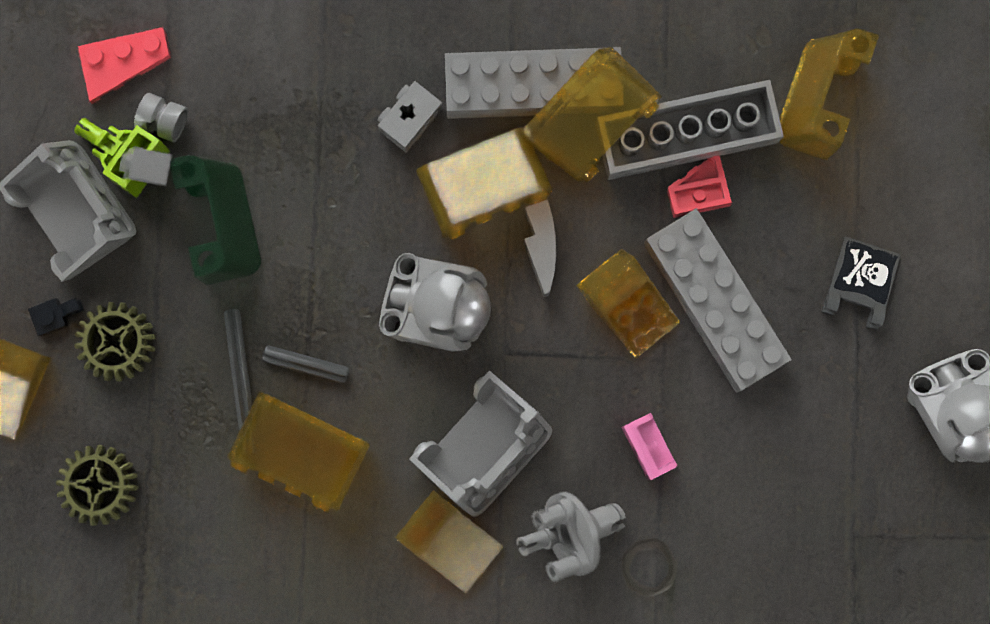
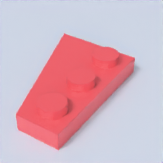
[78,27,171,104]

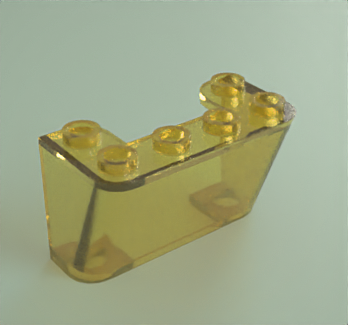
[779,29,879,160]
[416,127,552,240]

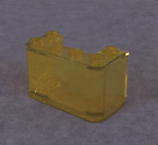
[227,391,370,513]

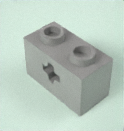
[378,81,443,153]
[119,147,171,185]

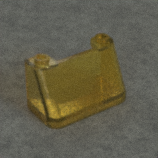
[521,47,662,182]

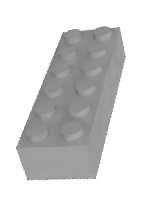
[445,47,624,119]
[595,80,784,180]
[643,208,792,393]

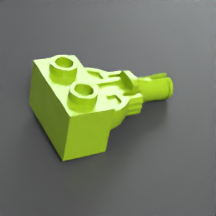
[74,118,170,198]

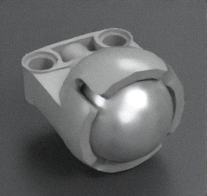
[379,253,491,351]
[907,349,990,462]

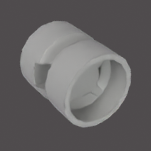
[134,92,188,143]

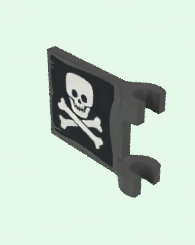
[821,237,901,330]

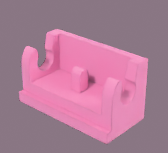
[621,413,677,480]

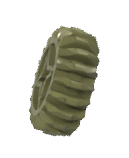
[74,302,156,382]
[56,445,139,526]

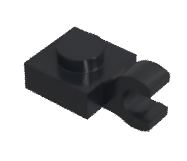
[28,298,85,337]

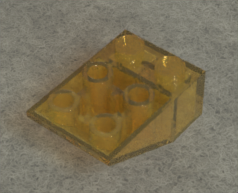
[576,249,680,359]
[395,490,504,593]

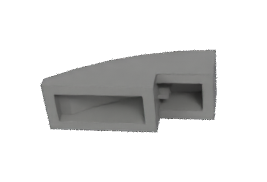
[524,200,556,297]

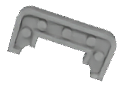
[0,140,136,282]
[409,371,552,517]

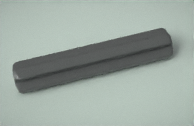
[262,345,349,384]

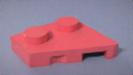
[667,155,732,218]

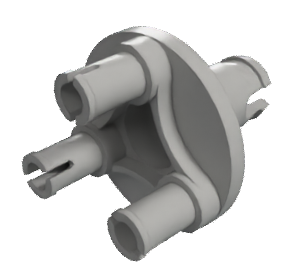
[517,492,626,582]

